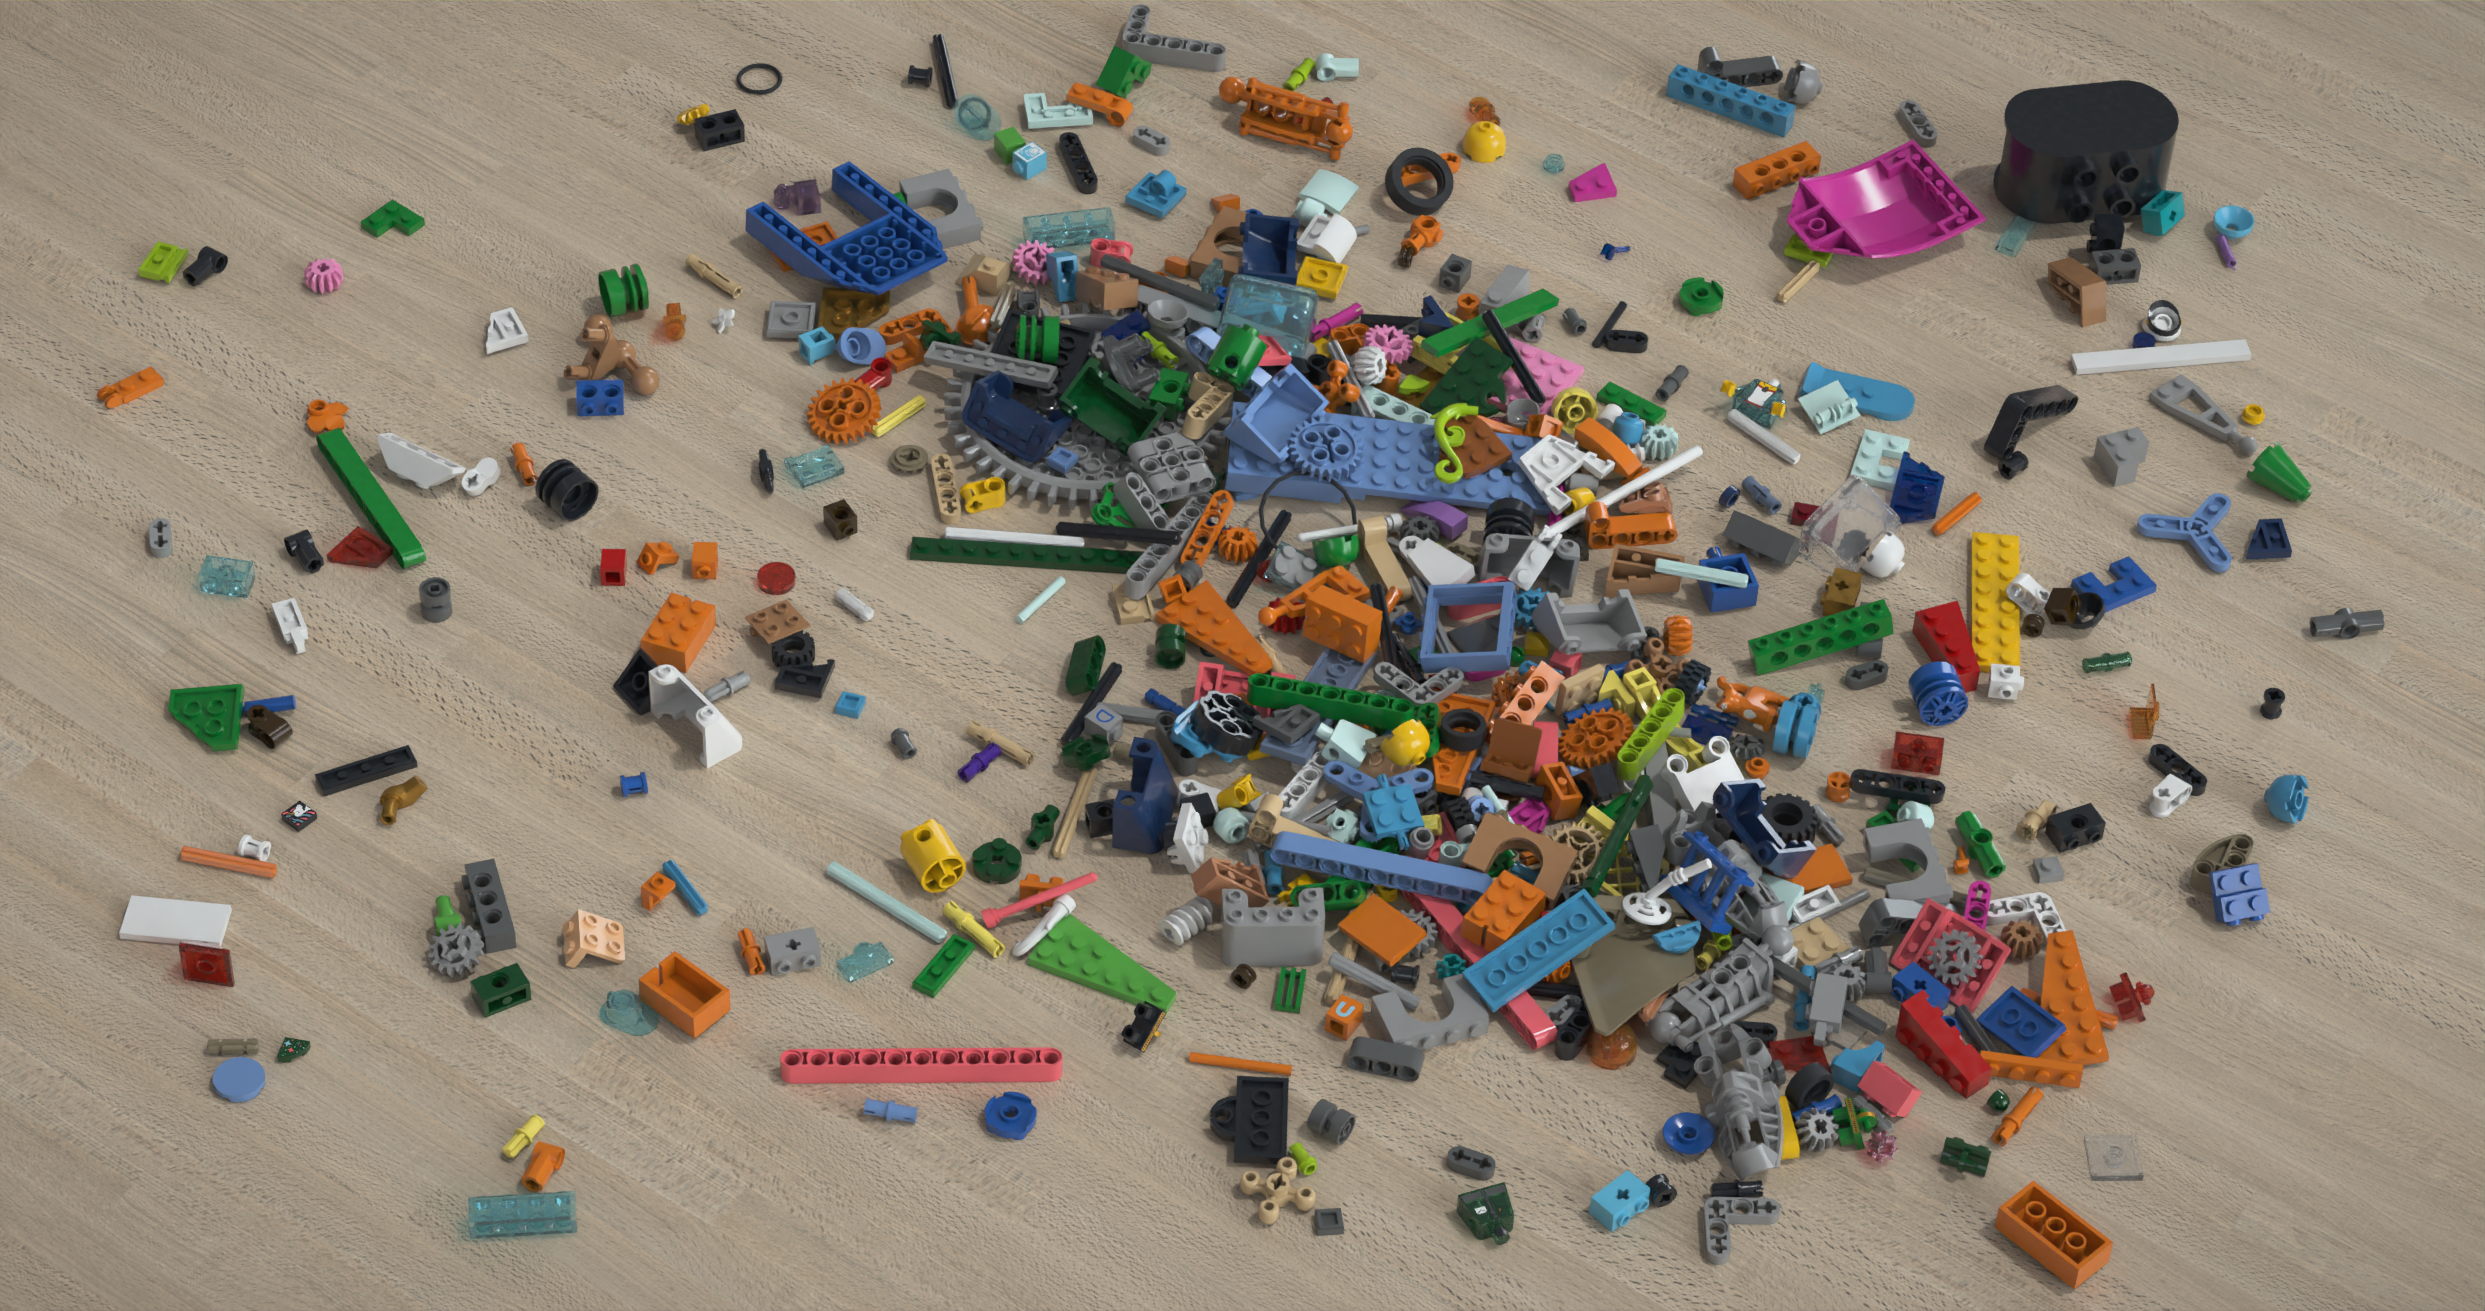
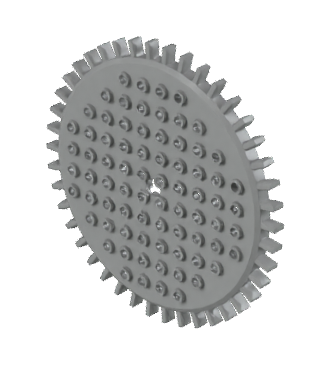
[944,303,1233,510]

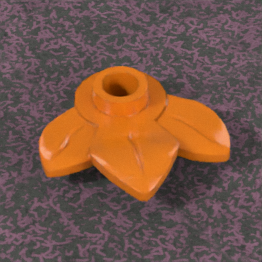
[307,399,349,433]

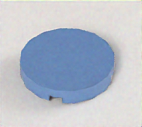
[213,1057,266,1103]

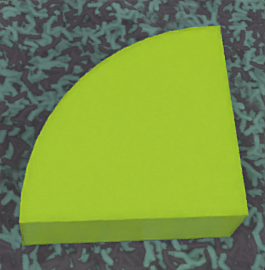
[1398,374,1430,395]

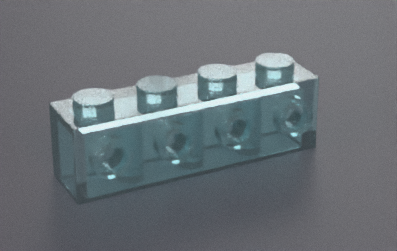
[1023,207,1115,249]
[468,1191,577,1239]

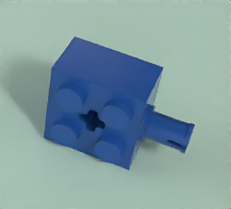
[1697,547,1759,613]

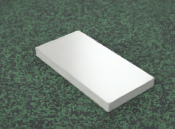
[119,895,232,948]

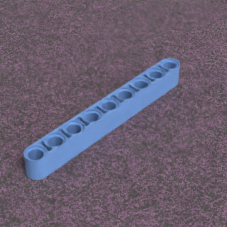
[1270,831,1492,905]

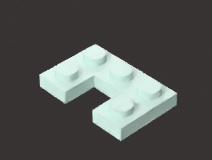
[1023,91,1093,129]
[1849,429,1910,491]

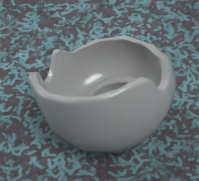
[1506,398,1540,431]

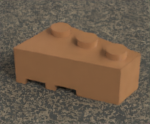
[2048,257,2107,327]

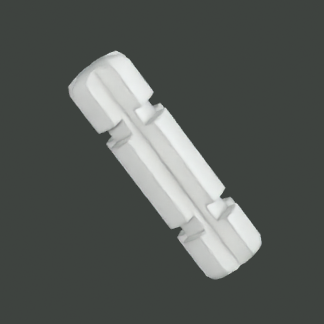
[835,588,874,622]

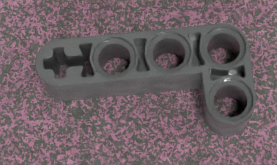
[1697,47,1783,88]
[1858,898,1957,948]

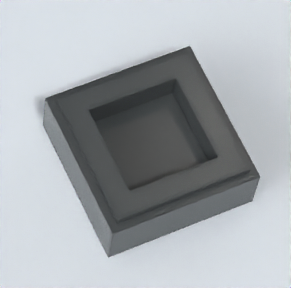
[1314,1208,1344,1236]

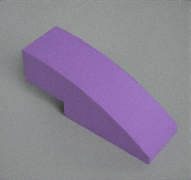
[1400,500,1468,540]

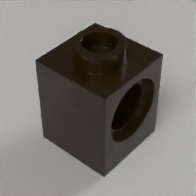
[823,499,858,541]
[2044,588,2082,625]

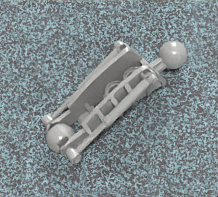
[1639,925,1794,1053]

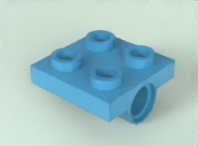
[1125,170,1187,219]

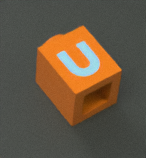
[1325,994,1364,1041]

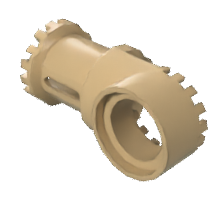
[2016,799,2057,841]

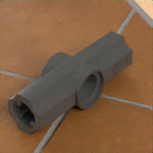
[2309,608,2385,639]

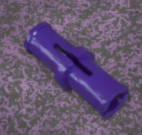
[957,742,1002,782]

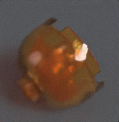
[1586,1022,1638,1070]

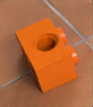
[1534,762,1583,820]

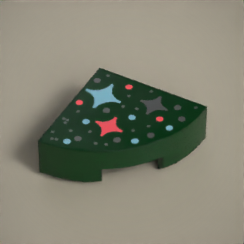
[277,1037,311,1063]

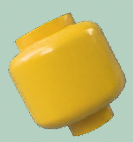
[1564,487,1596,516]

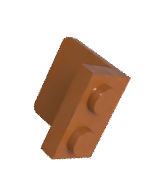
[1480,717,1542,783]

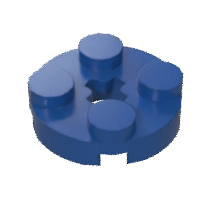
[985,1091,1037,1140]

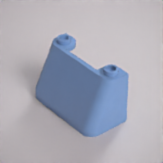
[1222,363,1329,464]

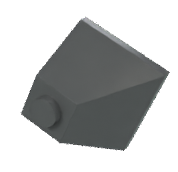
[1447,614,1514,653]

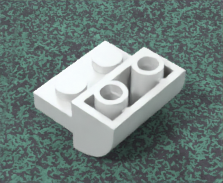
[1296,214,1357,263]

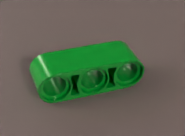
[1290,880,1366,911]

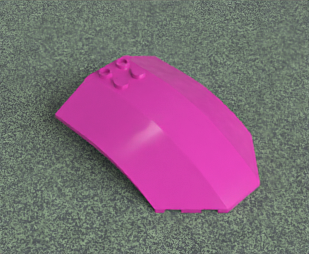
[1786,139,1986,258]

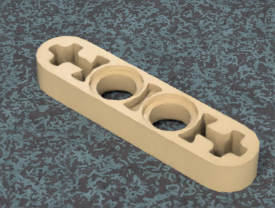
[931,453,961,524]

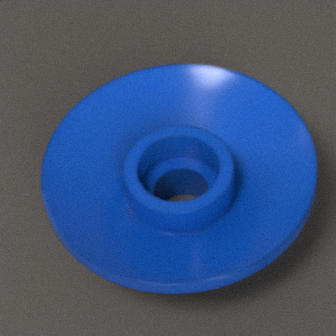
[1663,1112,1715,1155]

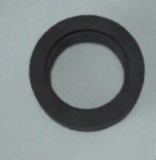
[1385,147,1454,216]

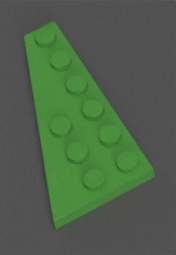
[1028,914,1176,1016]

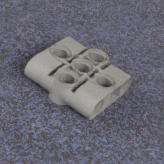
[1127,431,1216,504]

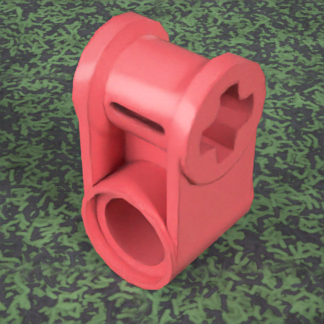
[1090,238,1133,268]

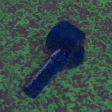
[1600,243,1630,260]

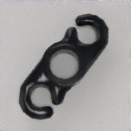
[758,448,774,494]

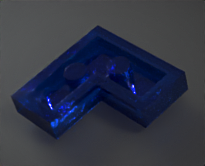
[1101,310,1151,363]

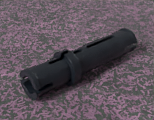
[1392,633,1427,685]
[1469,771,1545,802]

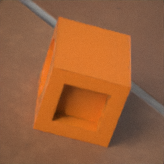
[1524,414,1563,439]
[692,542,718,579]

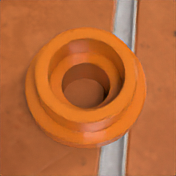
[1745,757,1770,779]

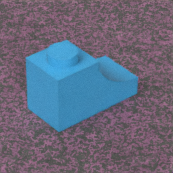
[1046,251,1078,302]
[1830,1040,1885,1094]

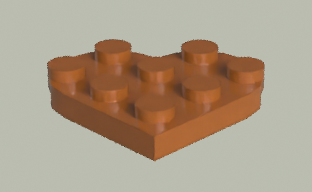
[1438,415,1513,479]

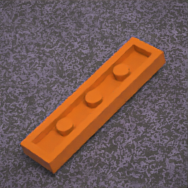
[1980,1050,2083,1088]

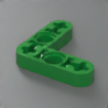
[1373,703,1442,758]

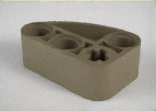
[2190,834,2254,896]

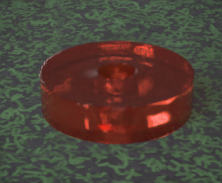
[757,562,796,595]

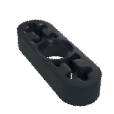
[2148,744,2207,796]

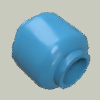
[1612,412,1644,447]

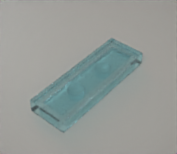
[1995,215,2038,257]

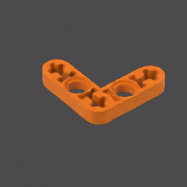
[879,308,961,347]

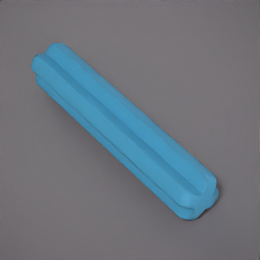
[662,860,708,916]

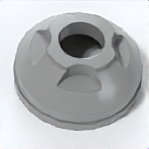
[1147,299,1189,332]

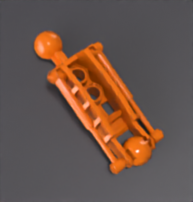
[1219,77,1353,160]

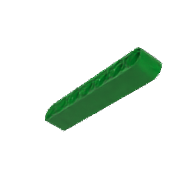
[1246,673,1413,730]

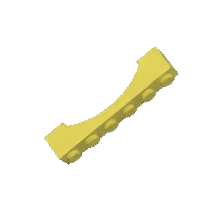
[1623,667,1709,773]

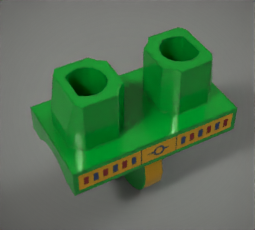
[1832,1097,1877,1150]

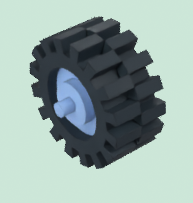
[1674,659,1711,706]

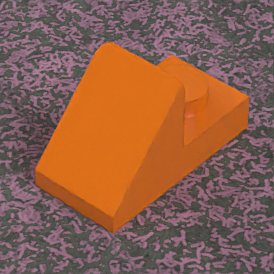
[884,332,927,373]

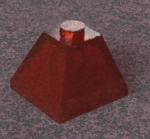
[179,940,235,987]

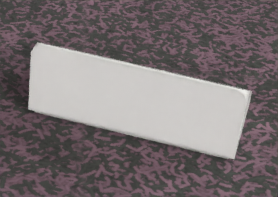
[1792,885,1841,924]

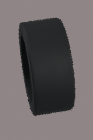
[1440,709,1487,752]
[1785,1062,1834,1110]

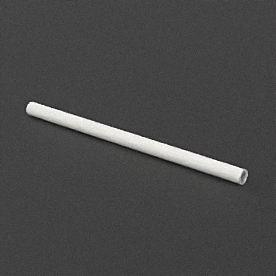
[1534,445,1703,538]

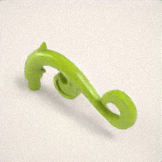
[1430,403,1478,484]

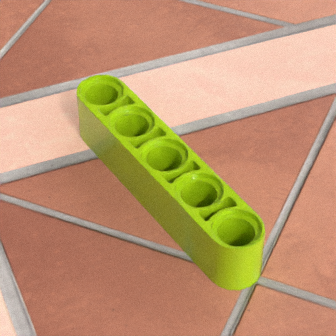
[1617,688,1685,781]

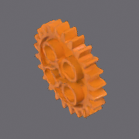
[807,377,882,445]
[1558,708,1635,769]

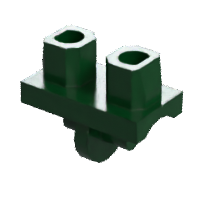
[920,319,962,351]
[1940,1137,1992,1177]

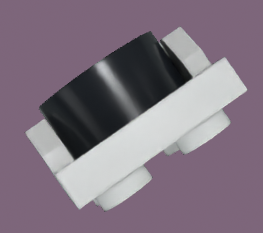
[1163,803,1208,874]

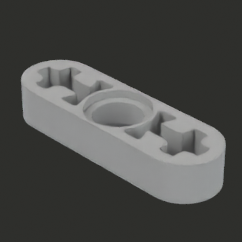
[1899,100,1937,147]

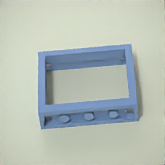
[1417,582,1517,674]

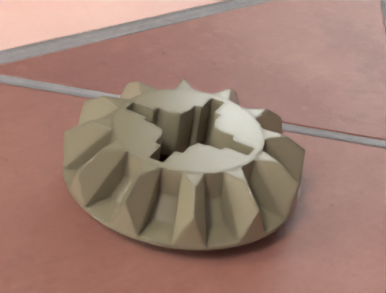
[891,445,928,474]

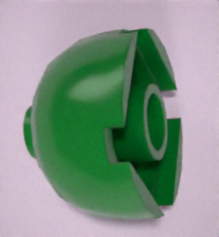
[1312,534,1359,570]

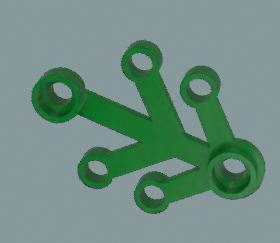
[1091,482,1167,528]

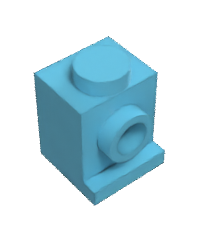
[799,326,836,366]

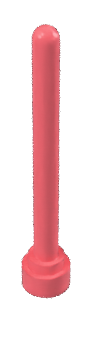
[981,872,1097,930]

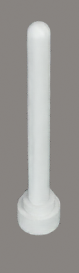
[1297,513,1402,543]

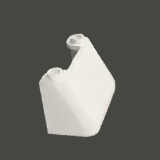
[648,664,742,768]

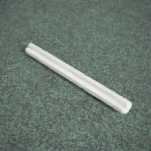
[945,527,1085,548]

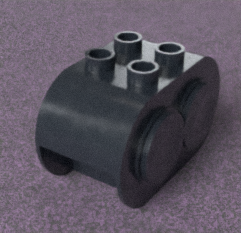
[1993,80,2179,224]

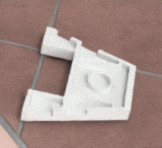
[1518,434,1615,516]

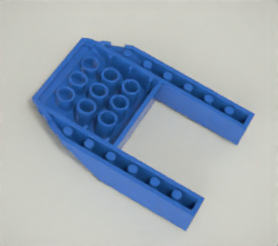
[745,161,948,295]

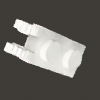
[1508,525,1562,591]

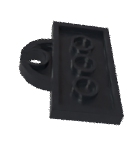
[1210,1076,1289,1165]

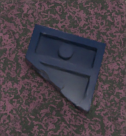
[2246,518,2292,559]

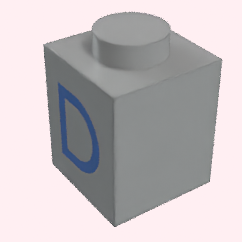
[1085,704,1123,745]

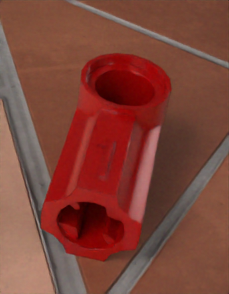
[854,357,892,390]

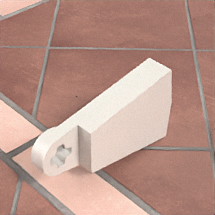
[1399,536,1475,589]

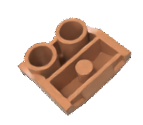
[1619,481,1673,515]

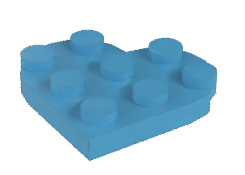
[1170,700,1243,763]

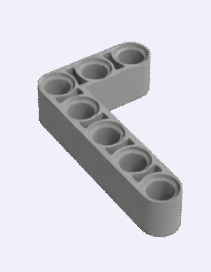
[1122,4,1226,72]

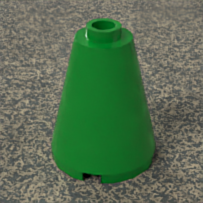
[2246,441,2312,503]

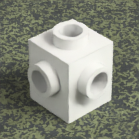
[1988,663,2024,700]

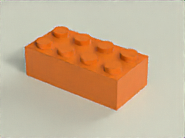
[1995,1180,2113,1290]

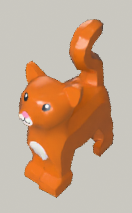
[1716,676,1789,733]

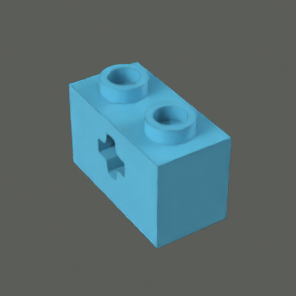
[1589,1170,1650,1232]

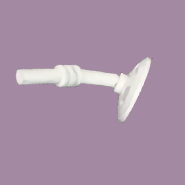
[1622,858,1712,925]

